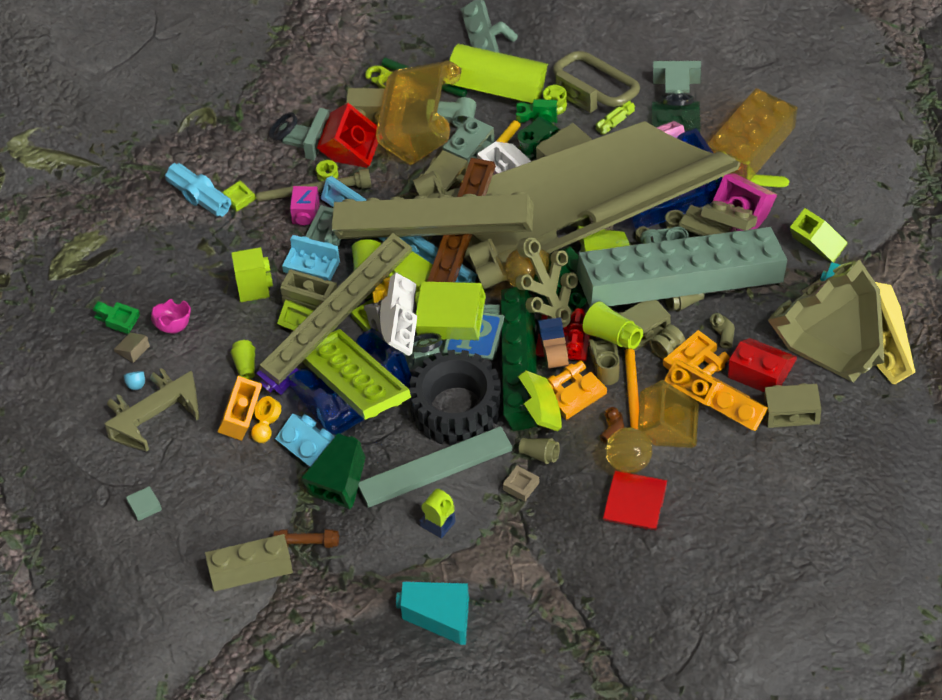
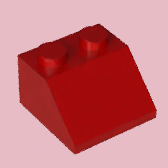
[317,103,383,168]
[728,338,797,393]

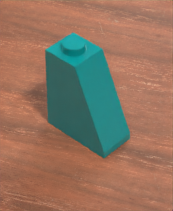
[396,582,469,645]

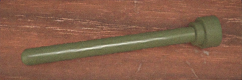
[255,168,372,202]

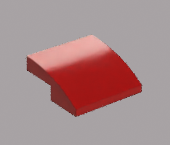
[603,471,667,531]

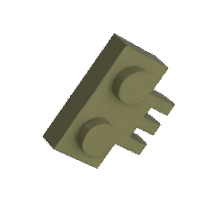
[701,201,758,231]

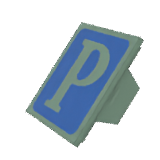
[443,313,505,360]

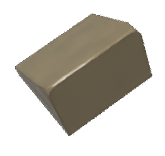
[114,333,150,363]

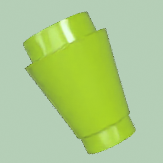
[230,340,255,379]

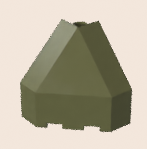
[768,259,884,383]

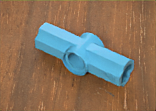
[165,163,231,217]

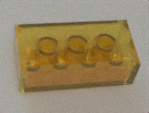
[705,88,798,181]

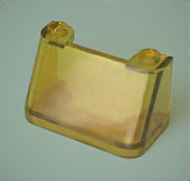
[376,61,462,165]

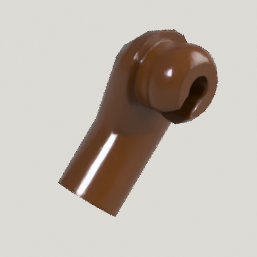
[599,407,624,445]

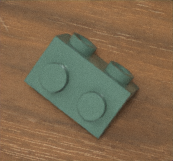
[305,205,341,247]

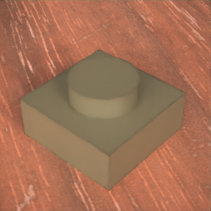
[503,466,539,501]

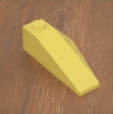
[875,282,915,384]

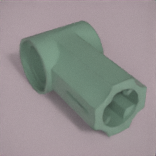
[427,97,476,127]

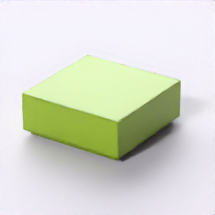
[222,181,256,212]

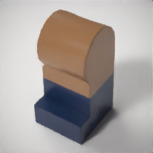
[538,317,569,368]

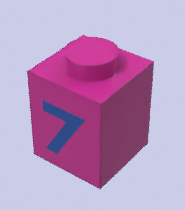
[290,186,320,225]

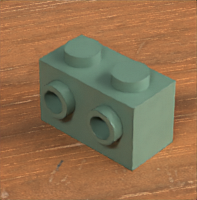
[442,116,494,164]

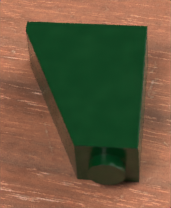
[302,433,366,509]

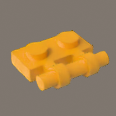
[663,330,730,376]
[547,360,607,420]

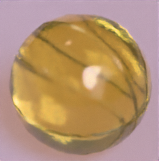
[606,427,652,474]

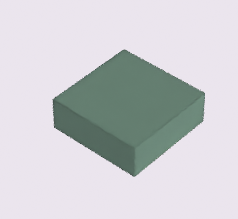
[126,486,162,521]

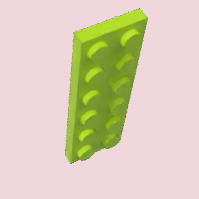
[302,329,411,420]

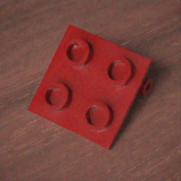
[536,308,590,361]

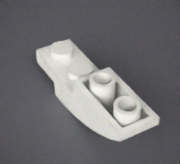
[380,273,417,356]

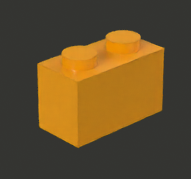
[218,376,262,441]

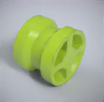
[543,85,567,115]

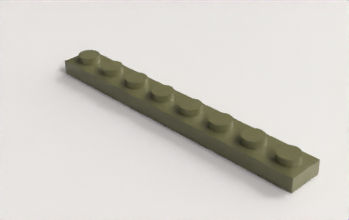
[259,233,412,385]

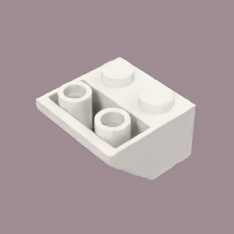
[477,142,532,175]

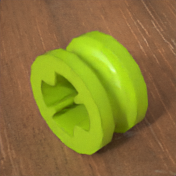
[316,160,339,182]

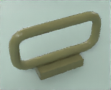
[553,51,640,113]

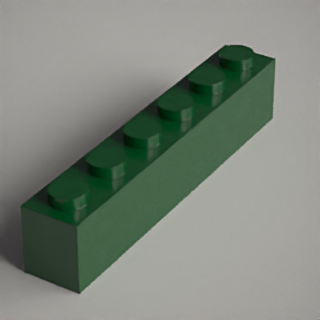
[501,285,539,431]

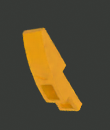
[663,359,768,431]

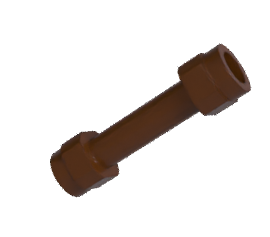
[274,529,339,548]

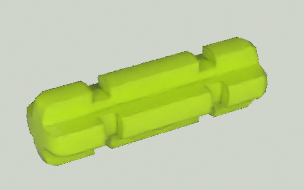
[596,101,635,135]

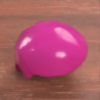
[151,299,191,334]

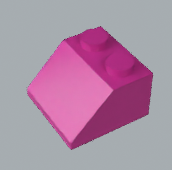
[713,174,777,231]

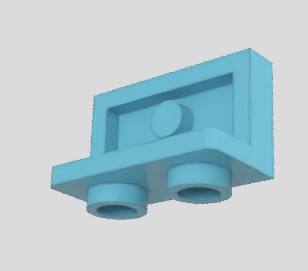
[282,235,340,281]
[275,413,335,467]

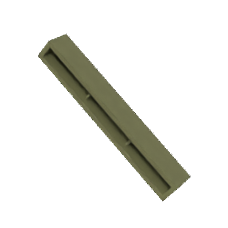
[332,192,534,239]

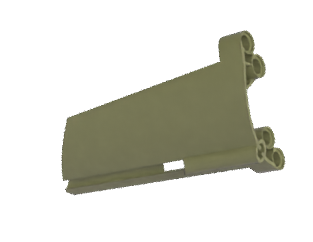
[413,121,741,289]

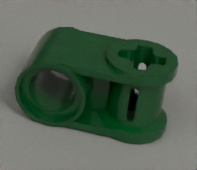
[517,116,560,160]

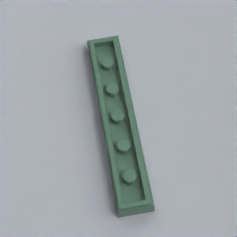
[358,426,512,508]

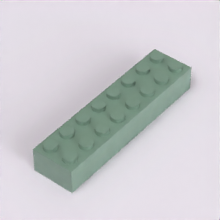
[577,227,787,307]

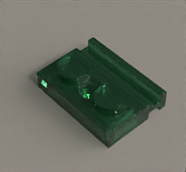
[652,101,700,134]

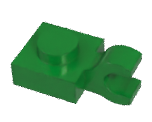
[516,99,558,123]
[93,302,140,334]

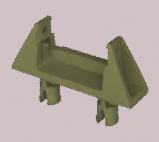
[104,368,199,451]

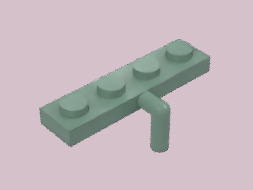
[461,0,518,53]

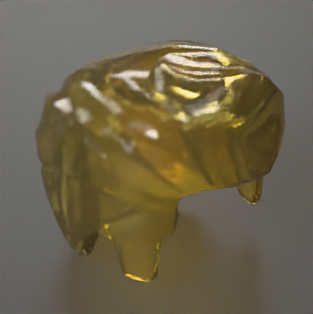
[505,249,549,287]

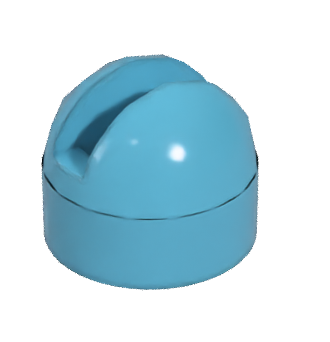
[124,371,145,390]

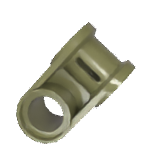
[588,339,620,385]

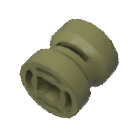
[649,324,685,359]

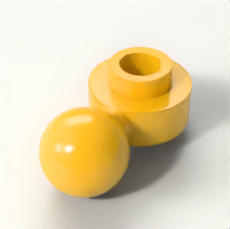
[251,396,281,443]

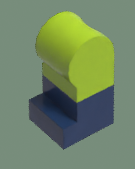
[420,489,456,539]

